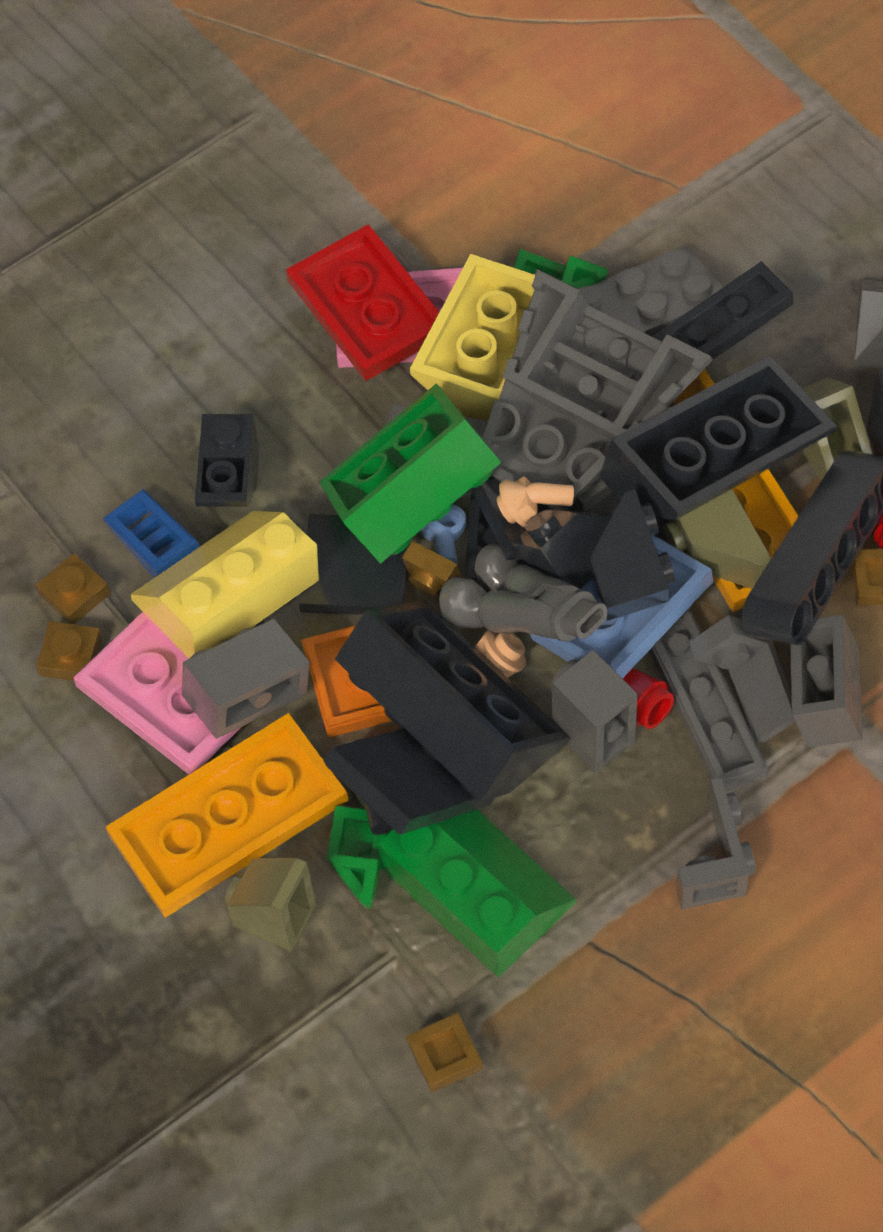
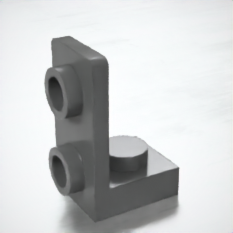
[689,615,795,743]
[676,777,756,910]

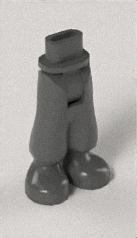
[439,544,607,642]

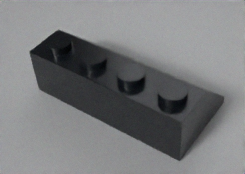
[599,355,837,520]
[335,600,571,802]

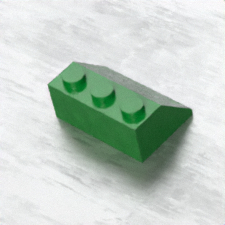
[319,383,501,564]
[378,810,576,978]

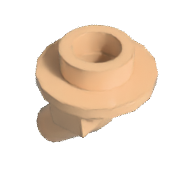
[497,476,574,527]
[476,630,526,678]

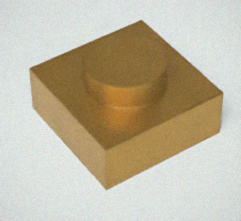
[402,541,462,596]
[852,549,883,606]
[35,553,111,624]
[36,621,103,681]
[406,1013,483,1093]

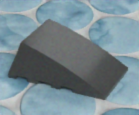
[483,269,713,510]

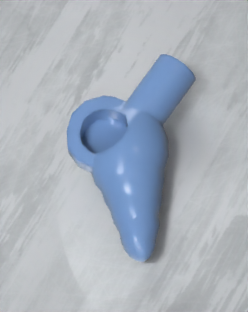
[419,504,467,564]

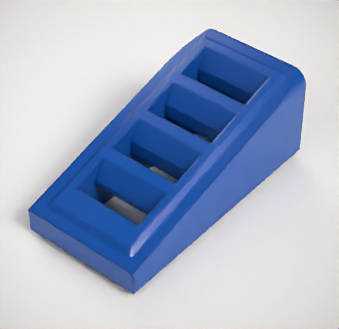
[103,489,200,578]

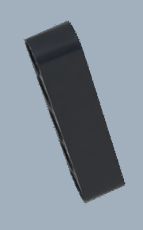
[742,450,883,645]

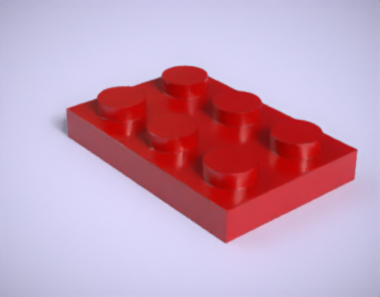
[286,224,439,381]

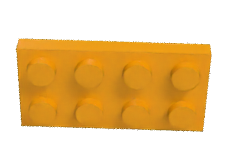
[105,713,349,918]

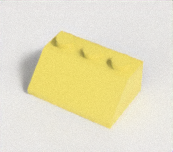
[410,254,535,421]
[131,511,319,659]

